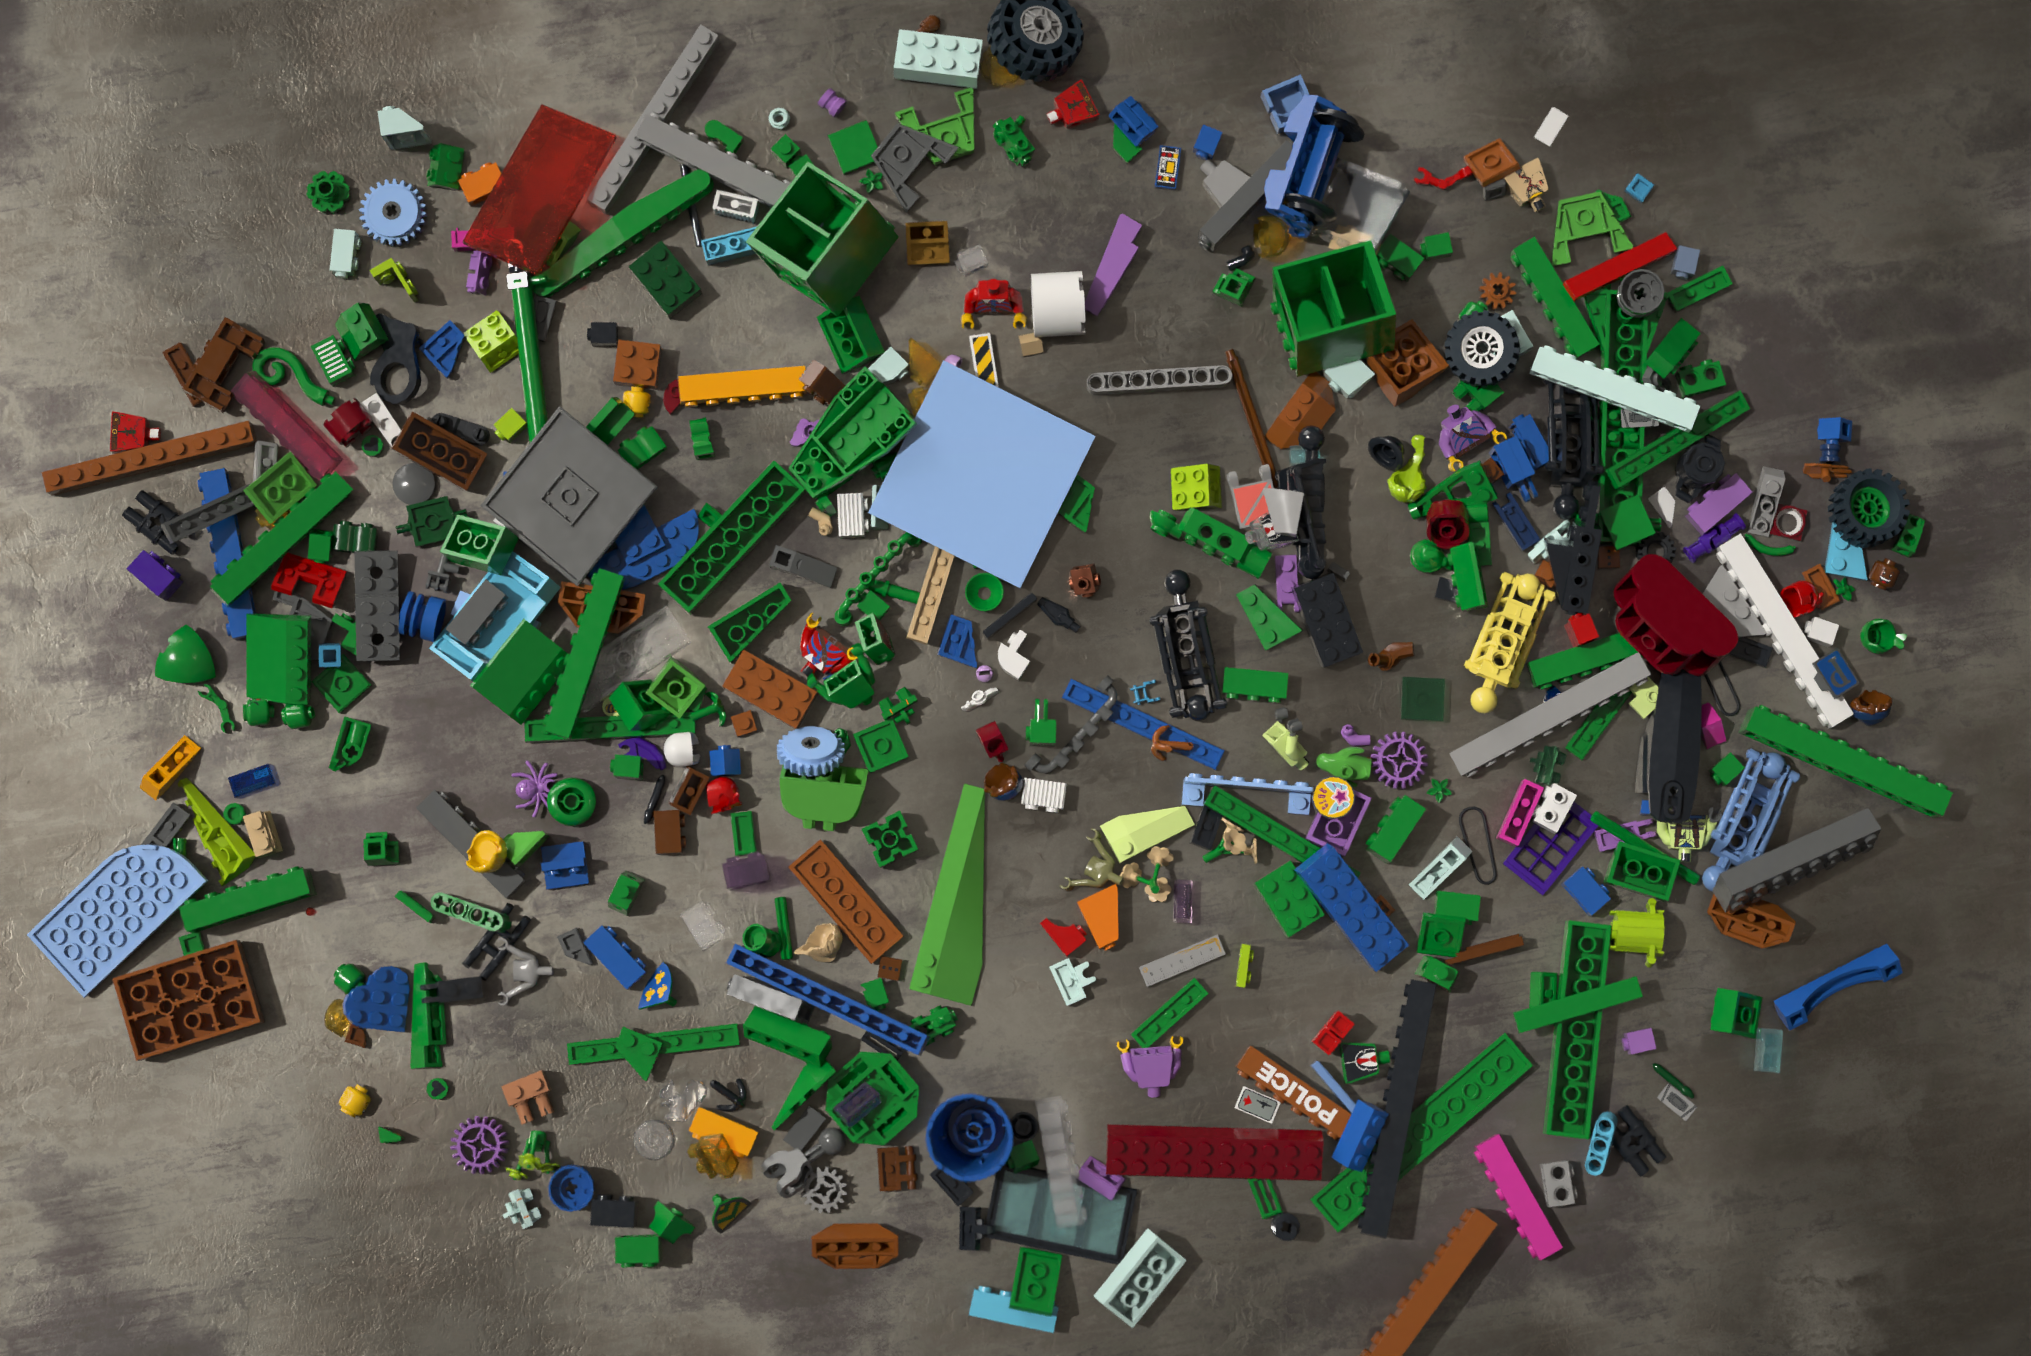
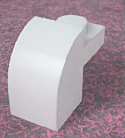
[998,630,1030,681]

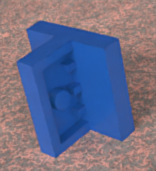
[541,841,589,890]

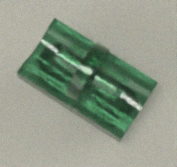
[1529,746,1567,785]

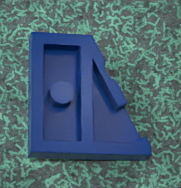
[419,320,465,379]
[937,614,977,668]

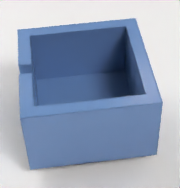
[1261,75,1317,134]

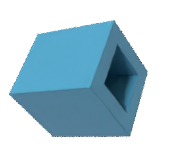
[318,643,341,667]

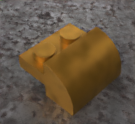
[905,221,950,265]

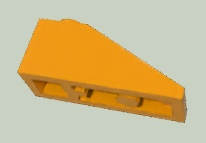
[140,735,201,801]

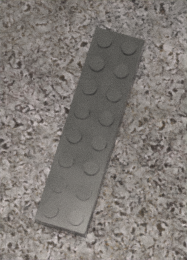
[1713,808,1881,913]

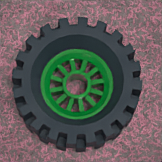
[1828,468,1910,548]

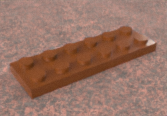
[788,839,904,964]

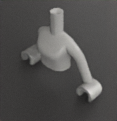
[497,936,554,1005]

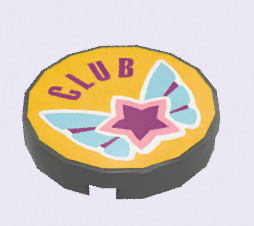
[1312,776,1355,819]

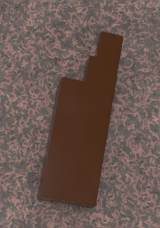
[1444,934,1524,965]

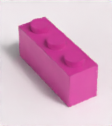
[1496,779,1544,847]

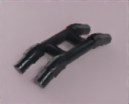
[462,903,531,981]

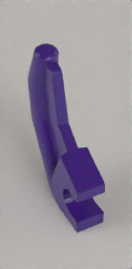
[618,737,666,770]

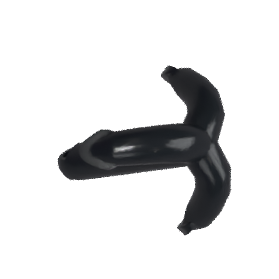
[710,1078,747,1112]

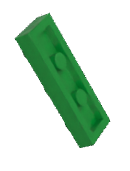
[1668,266,1732,313]

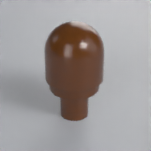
[917,15,941,33]

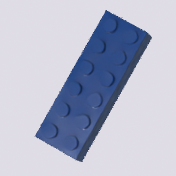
[1294,843,1409,972]

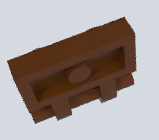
[877,1146,918,1192]

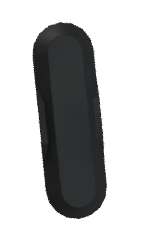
[431,413,490,445]

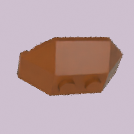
[1264,372,1336,450]
[558,581,646,634]
[1707,894,1796,949]
[812,1223,899,1269]

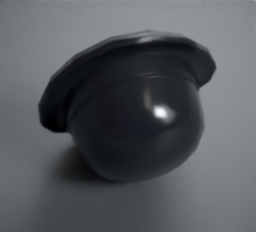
[1367,436,1405,471]

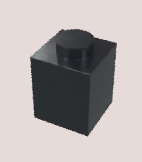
[587,322,618,347]

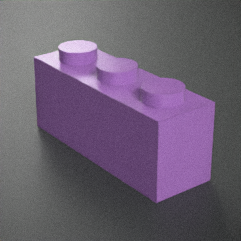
[1685,473,1752,535]

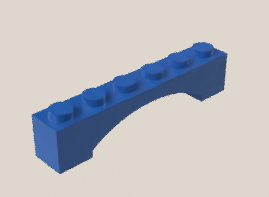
[1773,944,1903,1031]

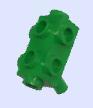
[992,116,1035,166]
[909,1005,958,1046]

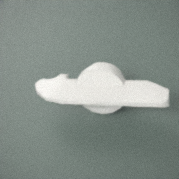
[961,688,999,711]

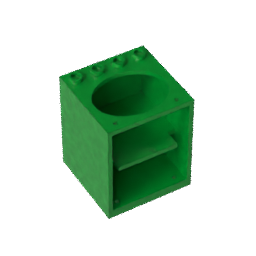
[746,161,899,317]
[1270,240,1396,377]

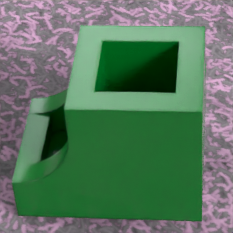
[1212,268,1255,306]
[363,832,400,866]
[649,1201,695,1244]

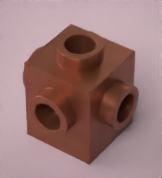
[1069,563,1101,597]

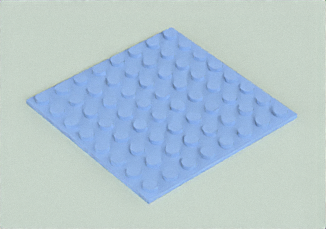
[868,360,1095,588]

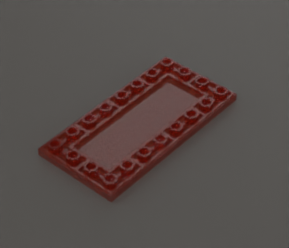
[463,104,616,276]

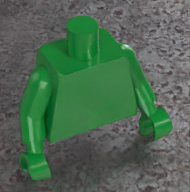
[807,643,875,709]

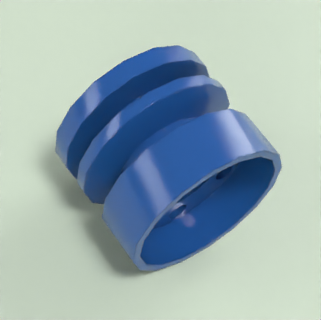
[399,591,446,642]
[548,1164,594,1212]

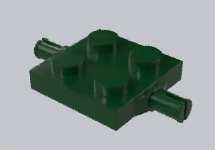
[396,496,468,548]

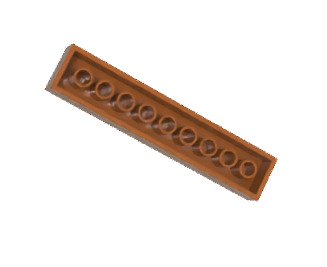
[1359,1207,1497,1356]

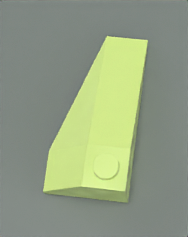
[1100,806,1195,864]

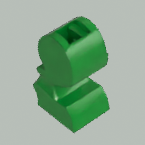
[689,417,715,460]

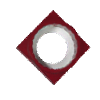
[1770,504,1807,541]

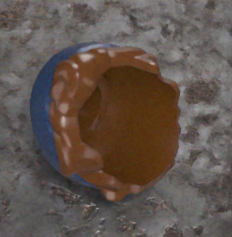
[1850,690,1893,726]
[984,763,1023,801]

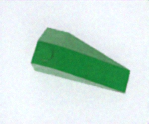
[771,1059,837,1131]

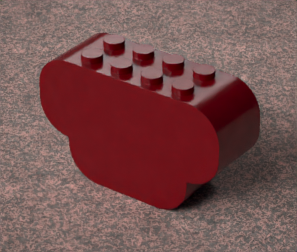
[1614,554,1738,676]

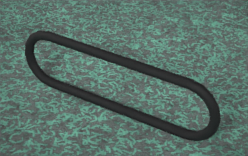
[1705,661,1740,716]

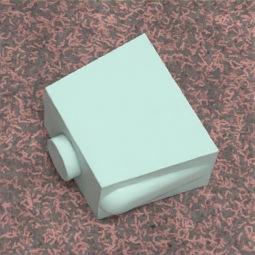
[1322,360,1375,398]

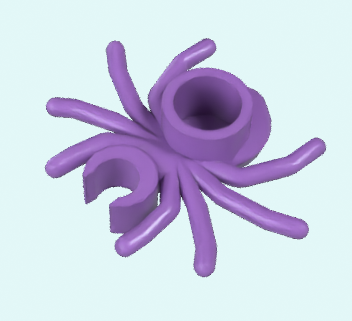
[512,760,558,818]

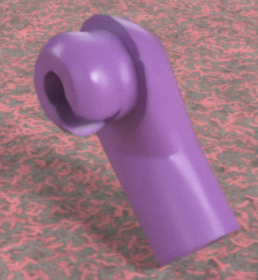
[1341,724,1370,746]

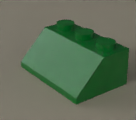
[817,296,885,374]
[1447,542,1488,612]
[1603,841,1681,902]

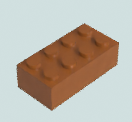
[722,649,818,729]

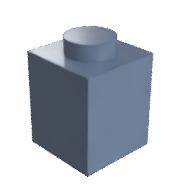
[1671,245,1700,280]

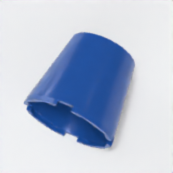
[926,1094,1013,1181]

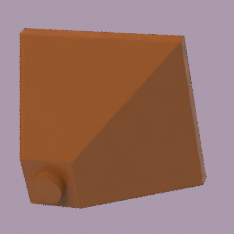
[1365,319,1449,407]

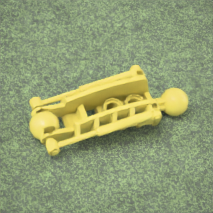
[1464,571,1556,713]

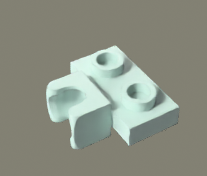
[1049,958,1096,1006]

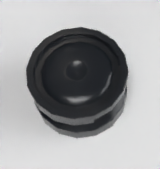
[1010,1112,1038,1142]

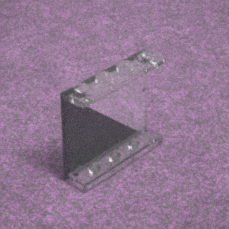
[1310,157,1410,252]

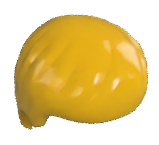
[466,830,507,873]

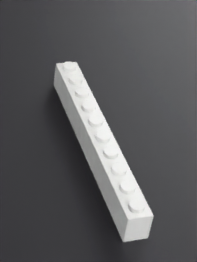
[1716,534,1854,729]

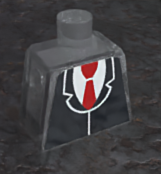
[1245,512,1299,551]

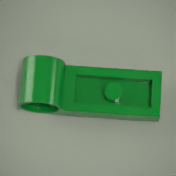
[1466,503,1492,567]

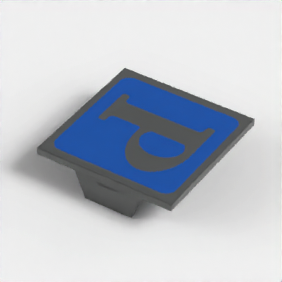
[1812,647,1860,699]

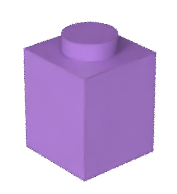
[1621,1028,1656,1054]

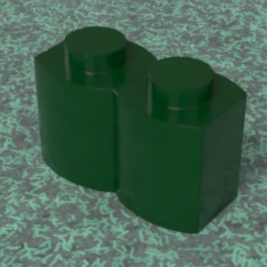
[331,521,378,553]

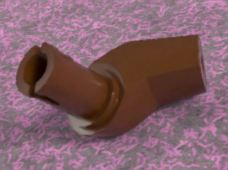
[1368,642,1415,671]

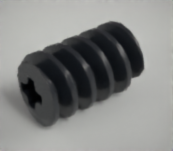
[1271,1212,1300,1241]

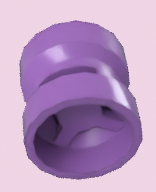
[818,88,847,117]

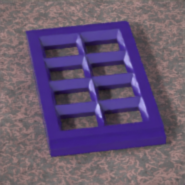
[1502,802,1598,896]

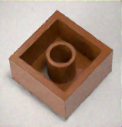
[613,340,662,390]

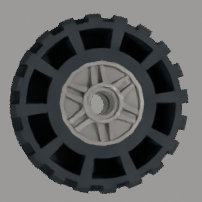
[987,0,1084,82]

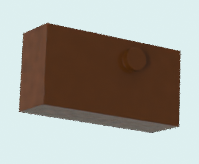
[390,412,487,491]

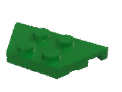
[1058,474,1095,533]

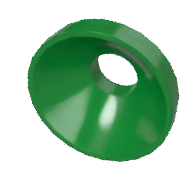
[965,573,1004,612]

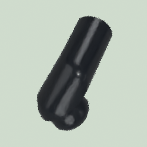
[1227,245,1255,271]

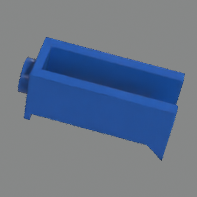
[1509,414,1549,471]

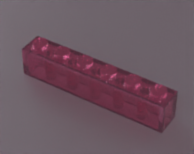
[231,371,343,480]

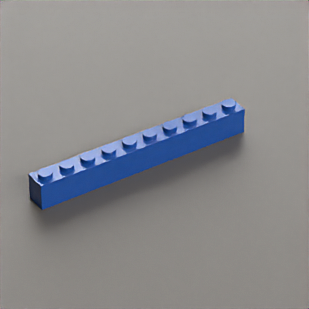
[726,944,930,1056]

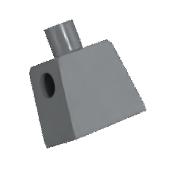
[1200,159,1250,208]

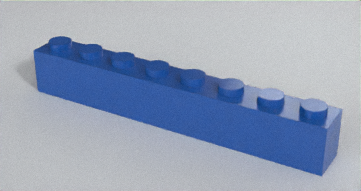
[197,468,257,640]

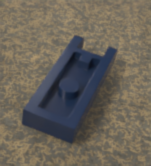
[1492,492,1541,551]

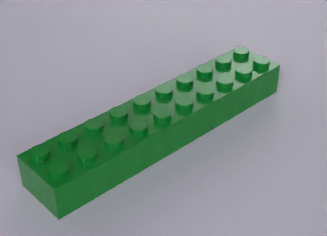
[1738,705,1953,818]
[1543,920,1611,1139]

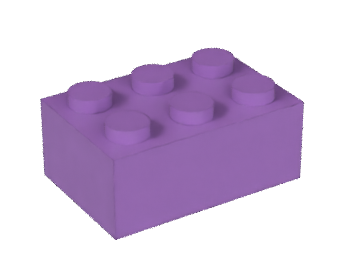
[1305,790,1371,857]

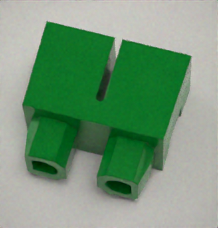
[1452,362,1504,411]

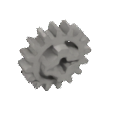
[801,1166,847,1213]

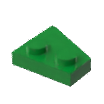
[615,1027,663,1081]

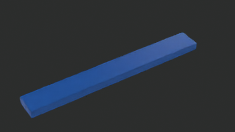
[1062,679,1224,770]

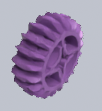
[1370,732,1428,789]
[450,1116,509,1174]

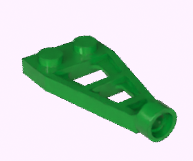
[1408,460,1498,520]

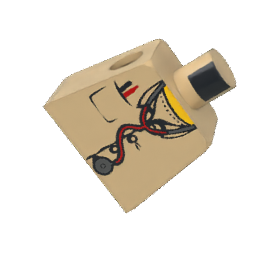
[1501,158,1549,212]

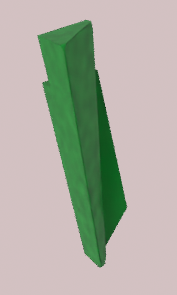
[410,962,446,1069]

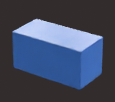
[1640,800,1651,816]

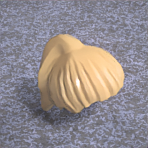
[794,923,843,962]

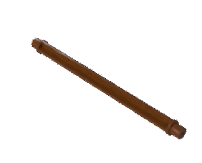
[1225,349,1278,489]

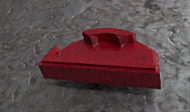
[663,379,680,415]

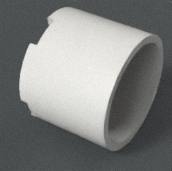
[1031,271,1085,337]

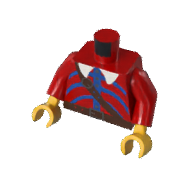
[961,279,1026,329]
[800,613,858,677]

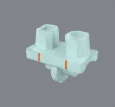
[503,1189,541,1229]

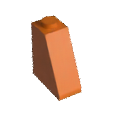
[1077,884,1119,951]

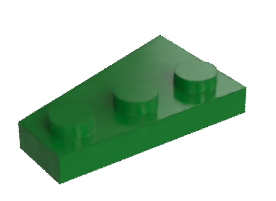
[1236,584,1304,651]

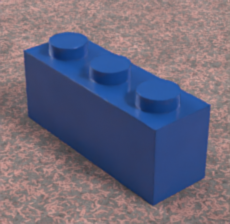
[583,925,647,990]
[1332,1099,1388,1172]

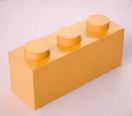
[689,1107,759,1158]

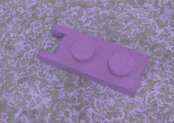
[1275,555,1299,612]

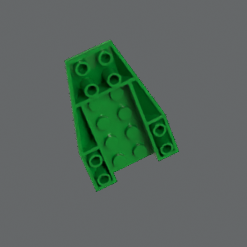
[788,366,917,499]

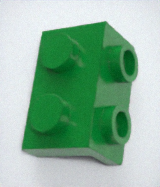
[426,143,464,190]

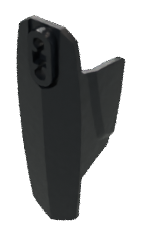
[1635,669,1702,825]

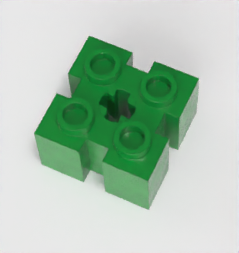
[862,811,919,869]

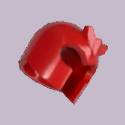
[1780,580,1824,617]
[705,777,742,815]

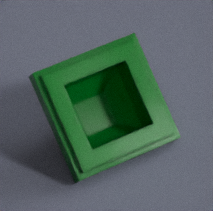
[697,503,722,528]

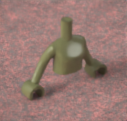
[1060,828,1124,892]

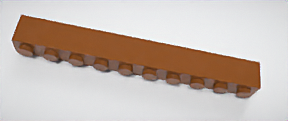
[42,421,257,496]

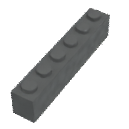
[416,790,526,899]

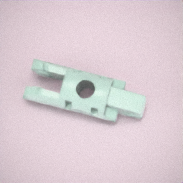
[1528,520,1570,564]

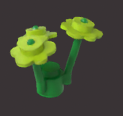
[506,1130,560,1181]

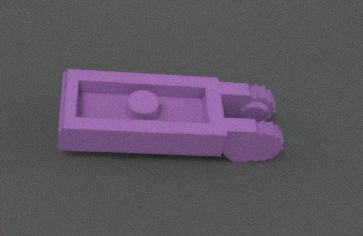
[1594,818,1657,852]

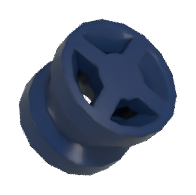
[1819,444,1841,464]

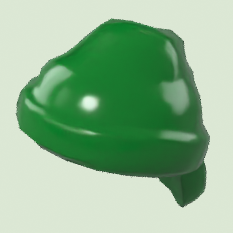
[1410,539,1453,573]

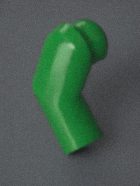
[834,728,851,754]

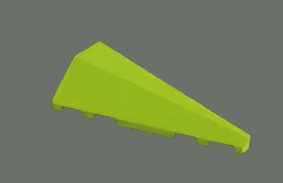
[178,778,255,886]

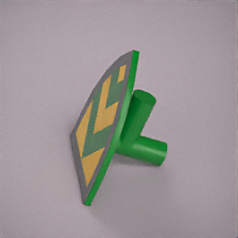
[712,1194,752,1234]

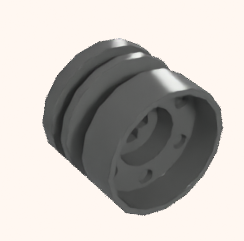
[1616,269,1664,318]

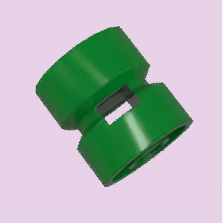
[742,924,781,957]

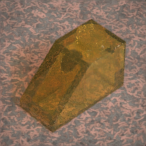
[909,337,941,387]

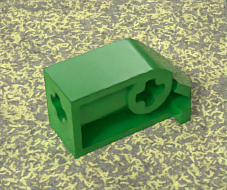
[328,716,371,772]

